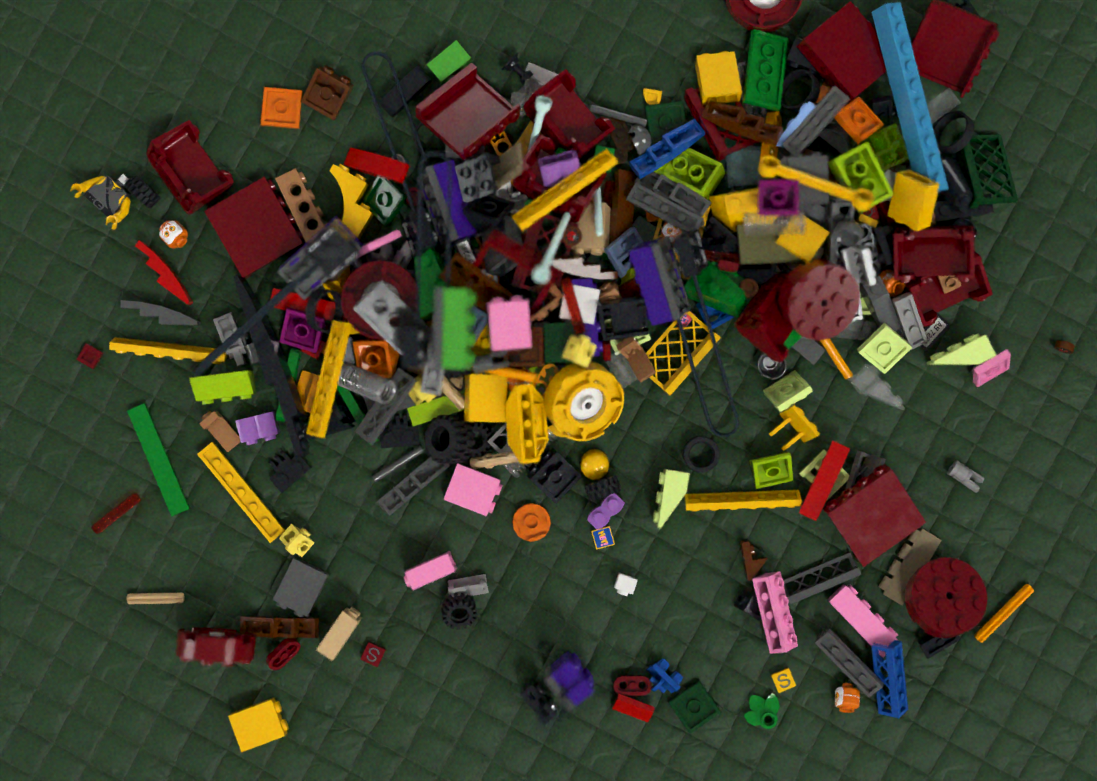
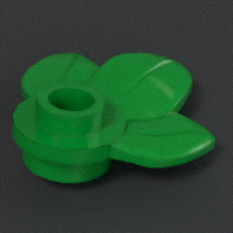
[744,693,780,729]

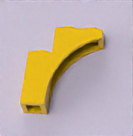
[330,164,374,239]

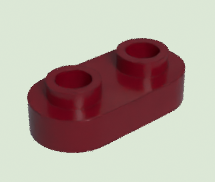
[266,638,301,670]
[613,675,652,696]

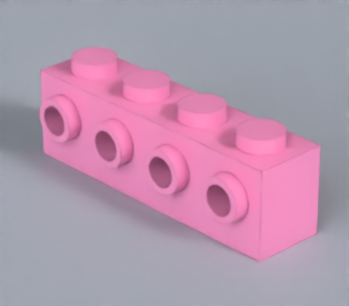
[752,571,798,654]
[827,584,898,657]

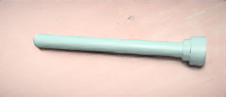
[527,96,552,152]
[588,156,603,236]
[533,212,570,283]

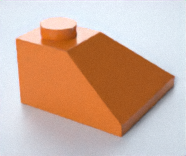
[353,338,400,379]

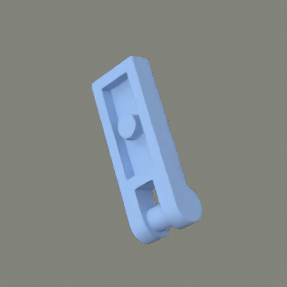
[776,101,817,148]

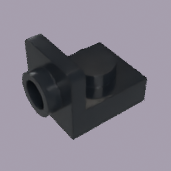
[734,590,761,621]

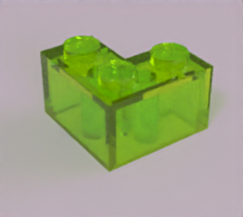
[869,123,909,172]

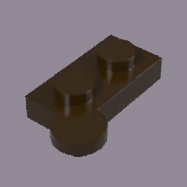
[609,118,636,164]

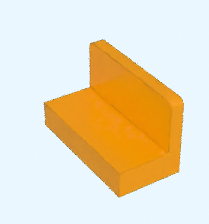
[297,371,320,413]

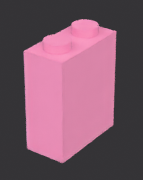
[486,297,532,351]
[443,464,503,516]
[404,551,457,590]

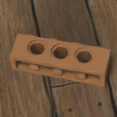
[275,168,327,242]

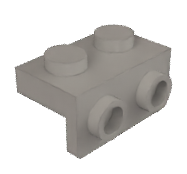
[841,244,877,286]

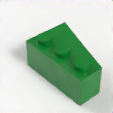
[414,249,453,321]
[684,260,747,318]

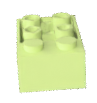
[926,334,996,365]
[653,469,689,528]

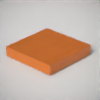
[260,87,303,129]
[834,96,884,144]

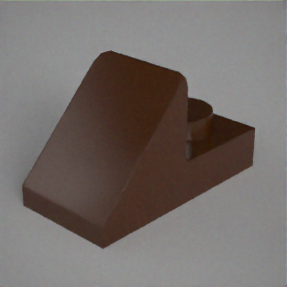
[740,540,768,581]

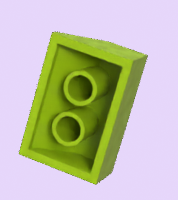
[190,370,257,405]

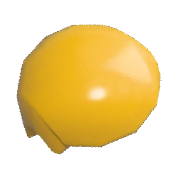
[580,449,609,480]

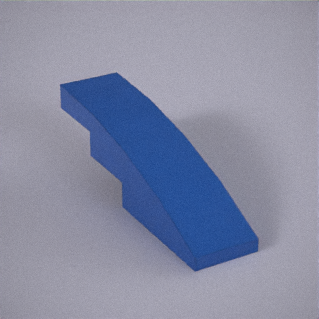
[629,119,705,179]

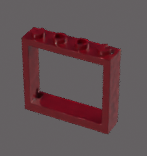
[470,229,561,321]

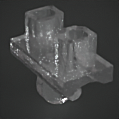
[604,350,637,389]

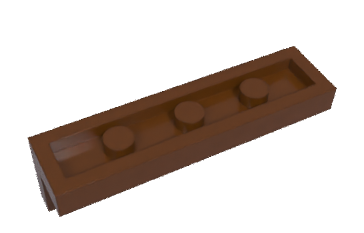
[438,252,515,313]

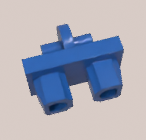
[646,659,683,693]

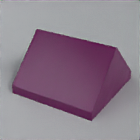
[758,180,799,216]
[280,308,325,353]

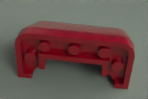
[524,69,615,160]
[146,120,234,215]
[513,134,607,223]
[894,225,974,283]
[904,251,993,327]
[735,273,793,362]

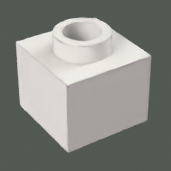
[614,572,638,596]

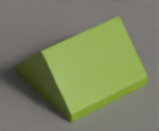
[749,452,793,489]

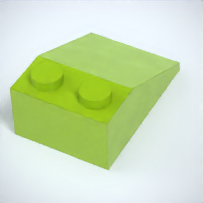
[828,142,894,213]
[654,148,726,200]

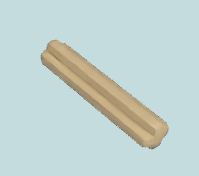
[127,593,185,604]

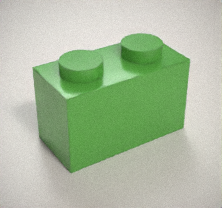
[427,40,472,85]

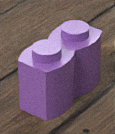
[538,150,580,187]
[236,411,280,445]
[587,493,624,530]

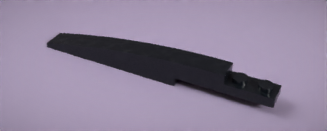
[234,275,310,457]

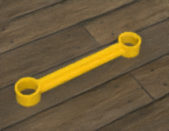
[758,155,874,211]

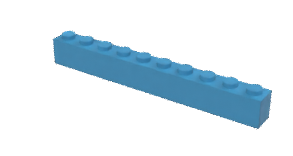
[872,2,948,193]

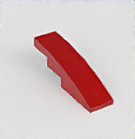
[343,147,410,184]
[135,240,193,305]
[270,288,346,323]
[799,441,850,521]

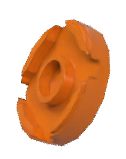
[513,503,551,542]

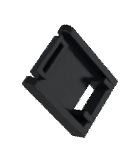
[597,296,649,341]

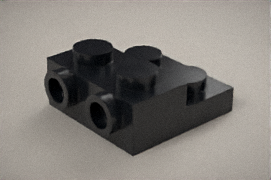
[526,448,582,504]

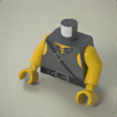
[70,173,131,230]

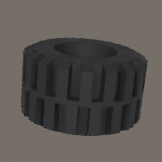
[424,415,475,464]

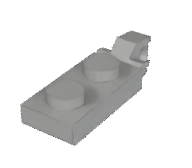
[213,312,247,367]

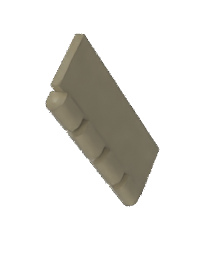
[492,143,523,190]
[878,528,942,606]

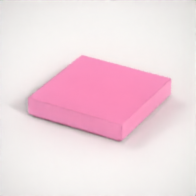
[356,230,402,259]
[973,349,1011,387]

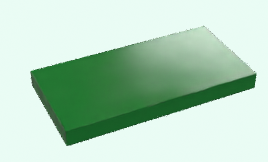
[743,29,788,111]

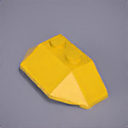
[709,187,778,232]
[505,384,549,464]

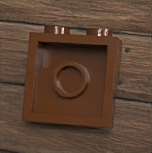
[301,65,354,120]
[501,327,544,367]

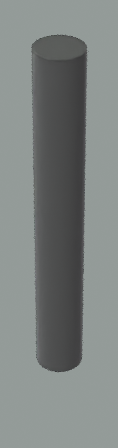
[590,104,647,127]
[372,445,424,482]

